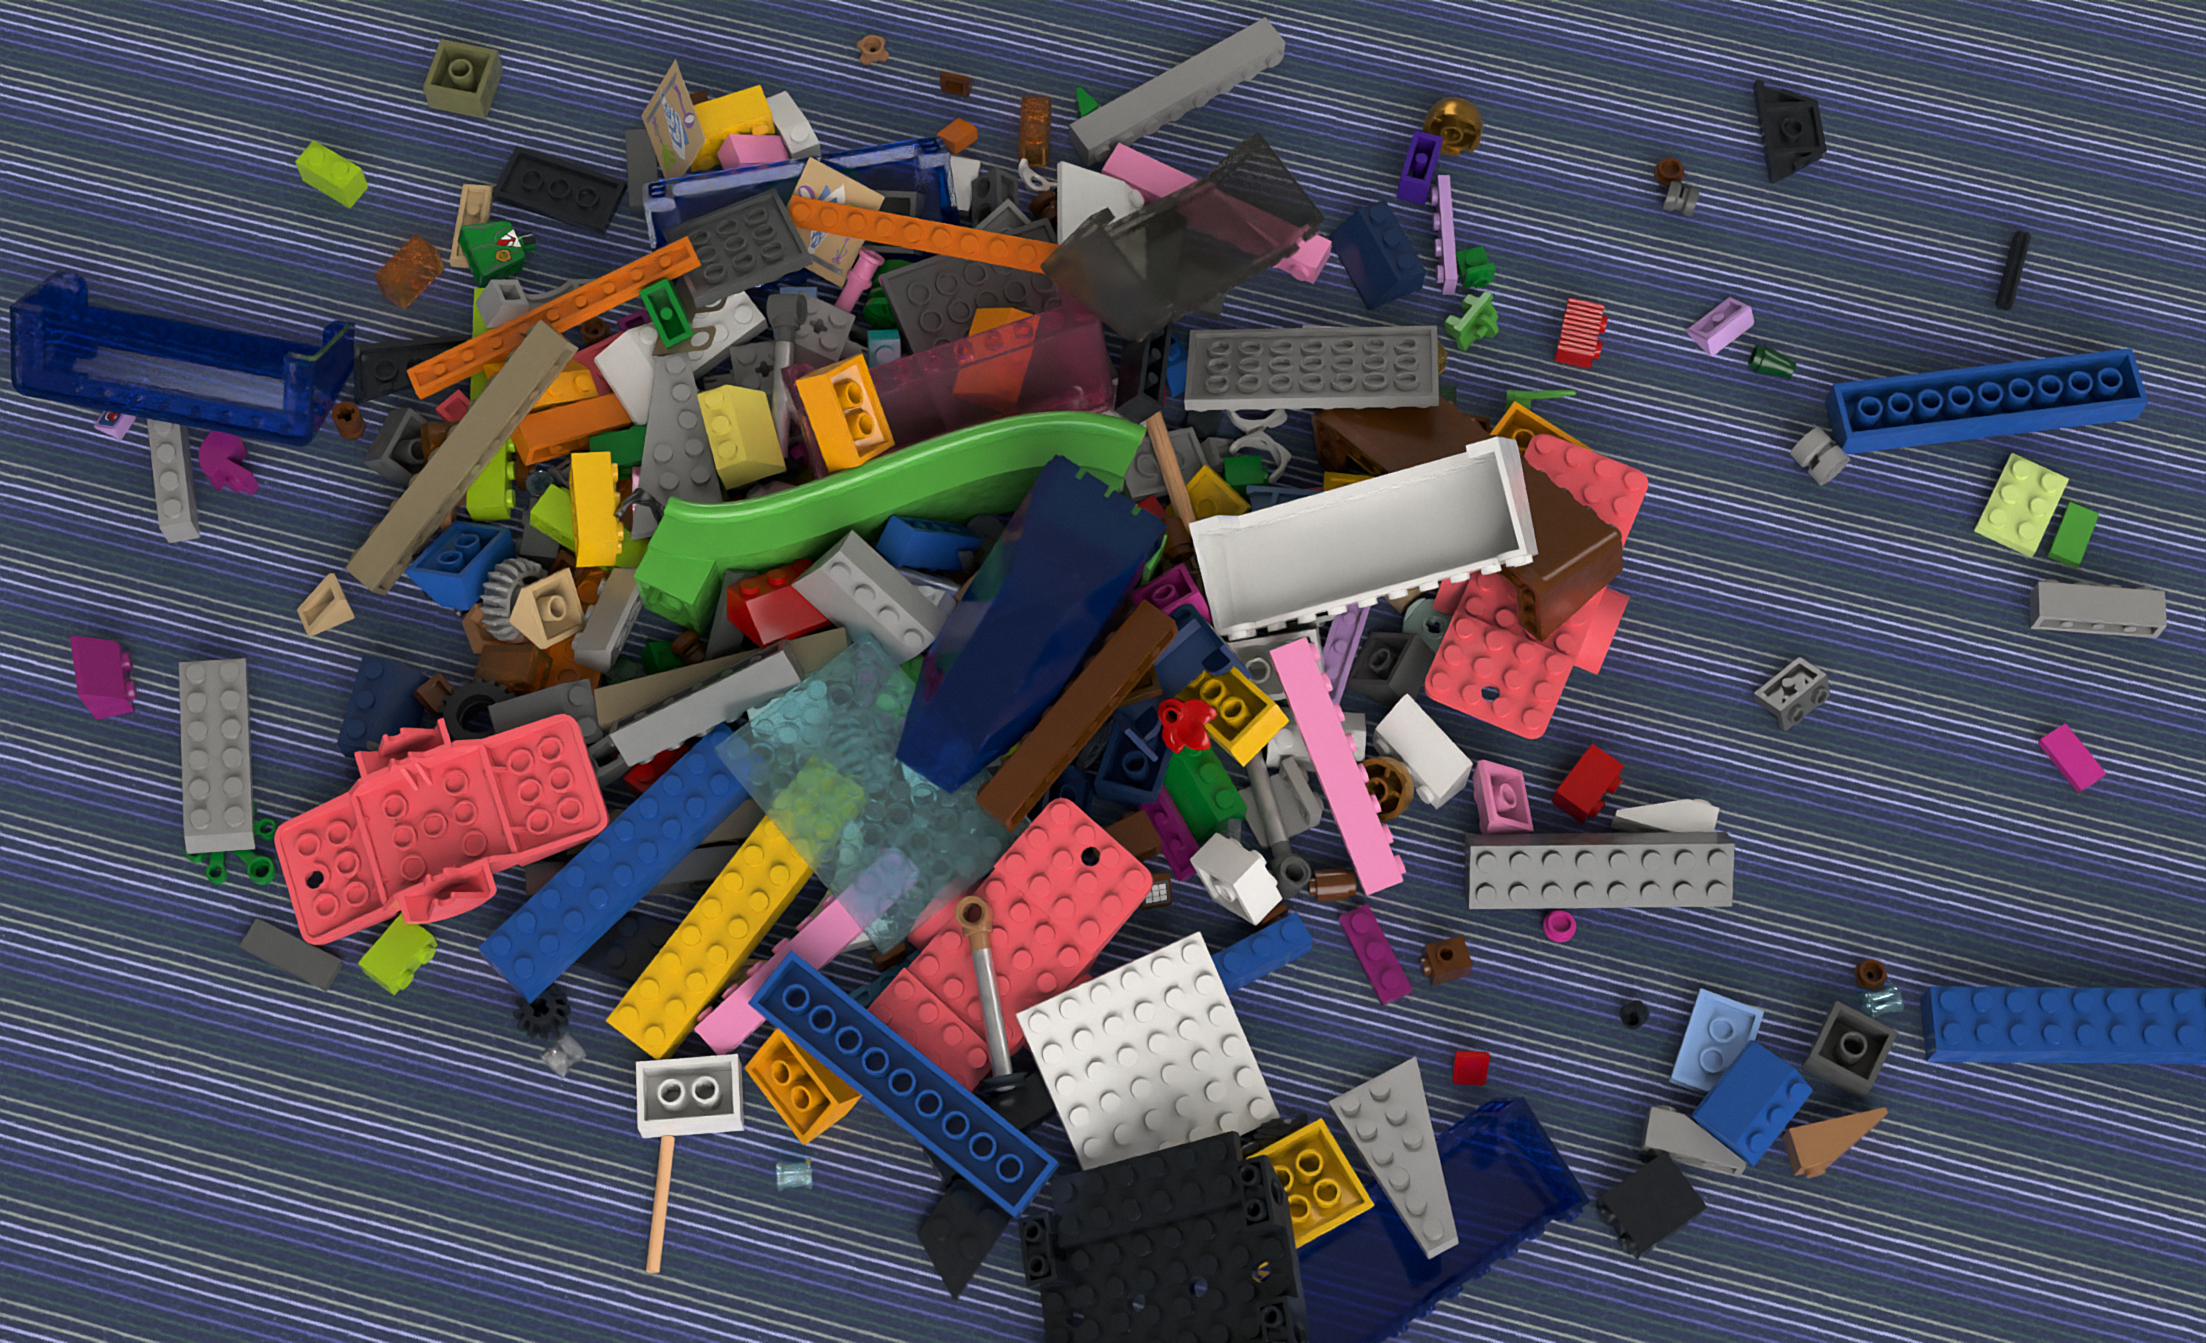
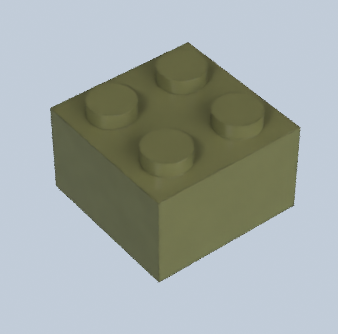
[423,39,503,119]

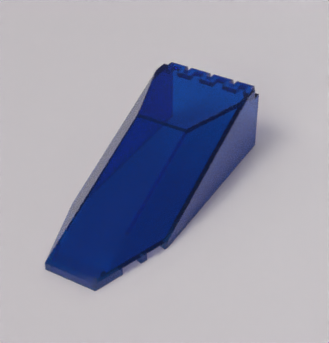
[895,454,1167,795]

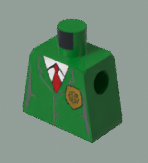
[458,221,536,288]

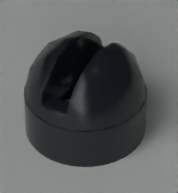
[1620,1000,1650,1029]

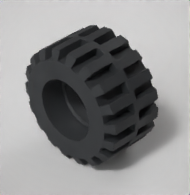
[438,678,516,742]

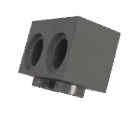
[971,167,1019,229]

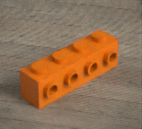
[510,391,635,466]

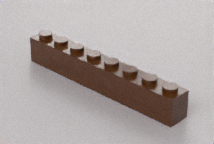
[975,599,1179,833]

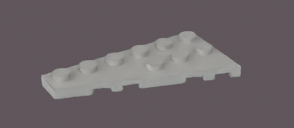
[631,352,723,540]
[1328,1057,1459,1259]

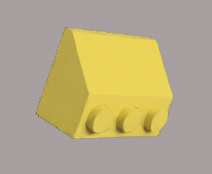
[697,385,787,490]

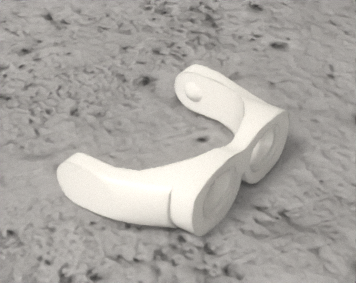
[1018,158,1057,193]
[1226,409,1287,435]
[1229,429,1291,484]

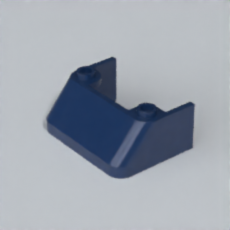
[1112,603,1253,762]

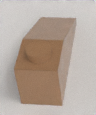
[1782,1107,1888,1178]

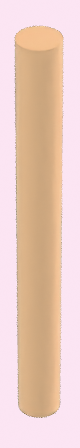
[646,1136,675,1273]

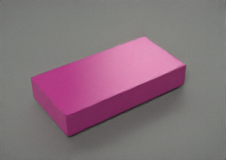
[2038,723,2106,793]

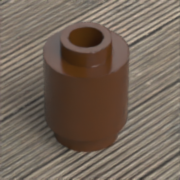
[1158,515,1194,564]
[1307,867,1356,903]

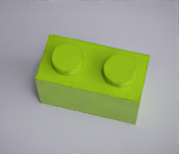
[295,140,368,208]
[358,912,438,996]

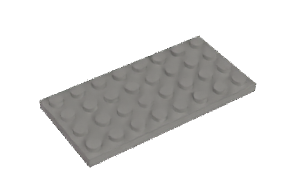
[1184,326,1439,412]

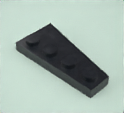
[353,334,472,404]

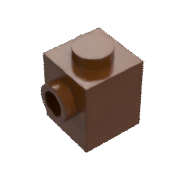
[1419,935,1473,986]

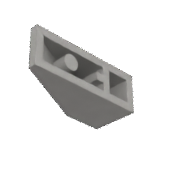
[1639,1105,1746,1177]

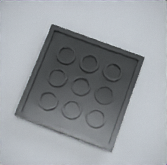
[662,188,813,308]

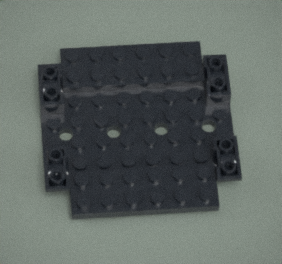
[1018,1131,1310,1343]

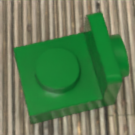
[1456,246,1496,289]

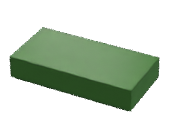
[2047,502,2099,569]

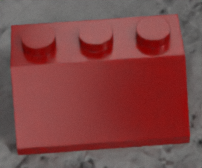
[727,559,833,649]

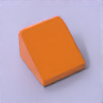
[936,118,978,155]

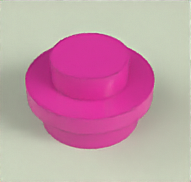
[1543,910,1576,943]

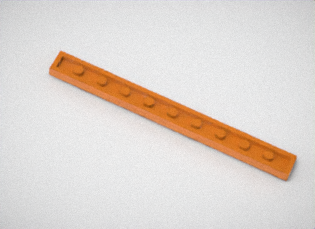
[789,195,1079,279]
[407,236,702,400]

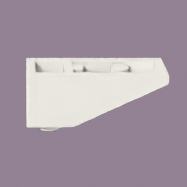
[766,91,822,173]
[1610,799,1719,833]

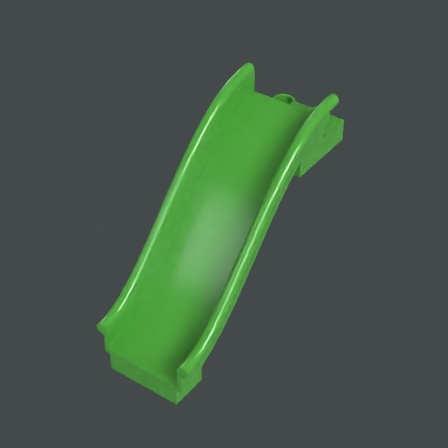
[633,411,1167,636]

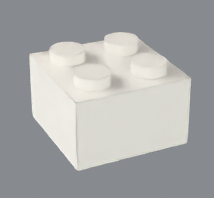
[1190,833,1282,926]

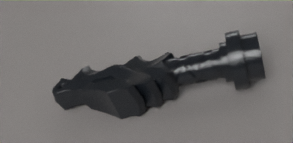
[1241,1113,1309,1160]

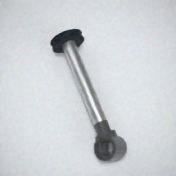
[767,294,808,474]
[1246,750,1311,899]

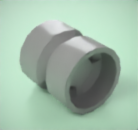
[1790,427,1850,486]

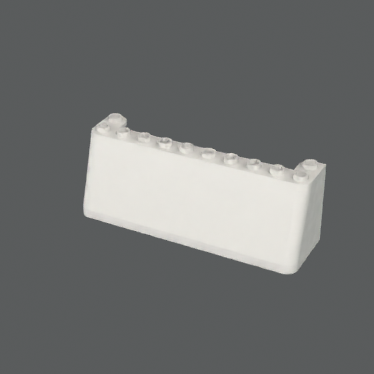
[1189,437,1538,641]

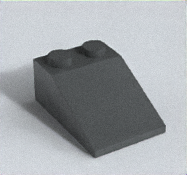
[487,679,604,748]

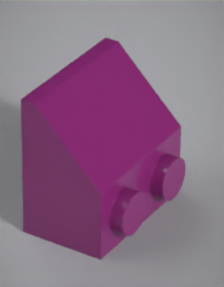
[70,636,138,720]

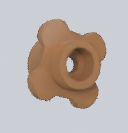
[857,35,889,65]

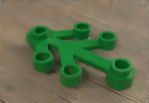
[182,801,278,885]

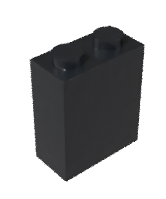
[1595,1152,1707,1260]

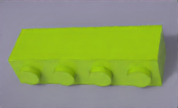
[529,483,650,574]

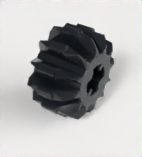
[513,985,572,1042]

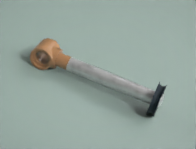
[955,896,1030,1093]

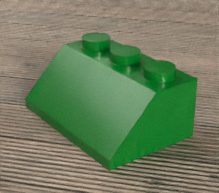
[1163,745,1247,845]

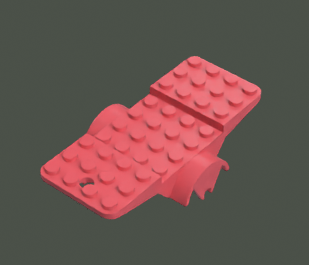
[1424,434,1649,739]
[274,714,610,946]
[867,798,1153,1094]

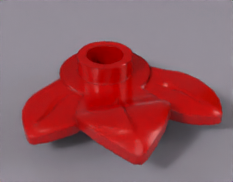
[1157,697,1218,754]

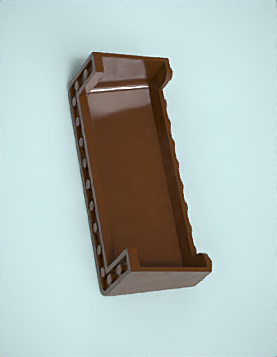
[1311,396,1623,642]

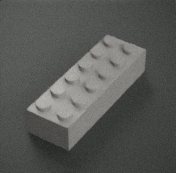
[179,658,255,854]

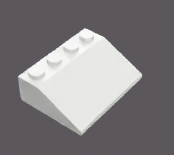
[1057,161,1146,298]

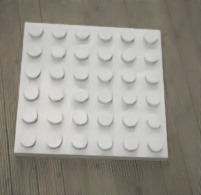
[1015,931,1280,1171]

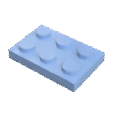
[1669,988,1764,1095]

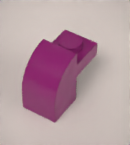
[198,425,259,496]

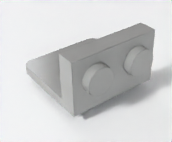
[1238,756,1324,849]

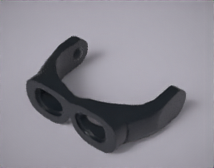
[613,488,665,525]

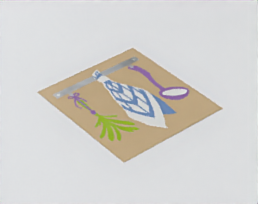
[641,60,706,195]
[786,157,885,288]

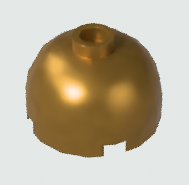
[1422,97,1483,156]
[1359,756,1414,822]

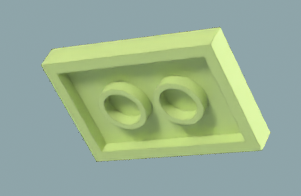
[1974,453,2069,558]

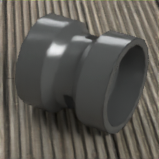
[1663,180,1700,217]

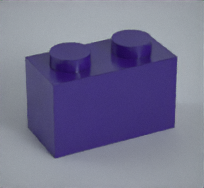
[1396,130,1443,205]

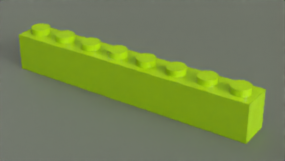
[466,288,516,522]

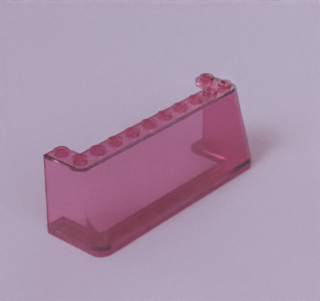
[780,271,1114,481]

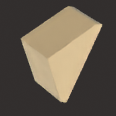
[297,573,355,636]

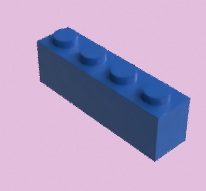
[875,515,983,573]
[1211,912,1313,995]

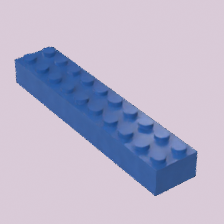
[1825,348,2148,454]
[478,722,770,1004]
[748,950,1060,1220]
[1920,986,2206,1064]

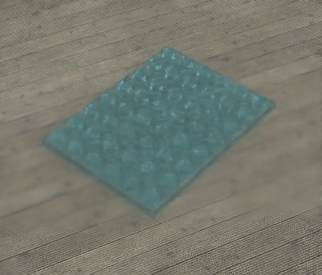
[714,631,1032,956]

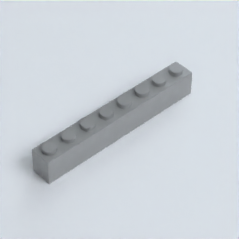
[1069,17,1285,166]

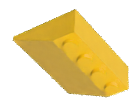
[1246,1118,1374,1270]

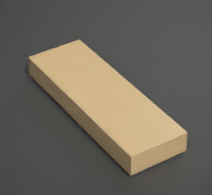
[449,184,494,268]

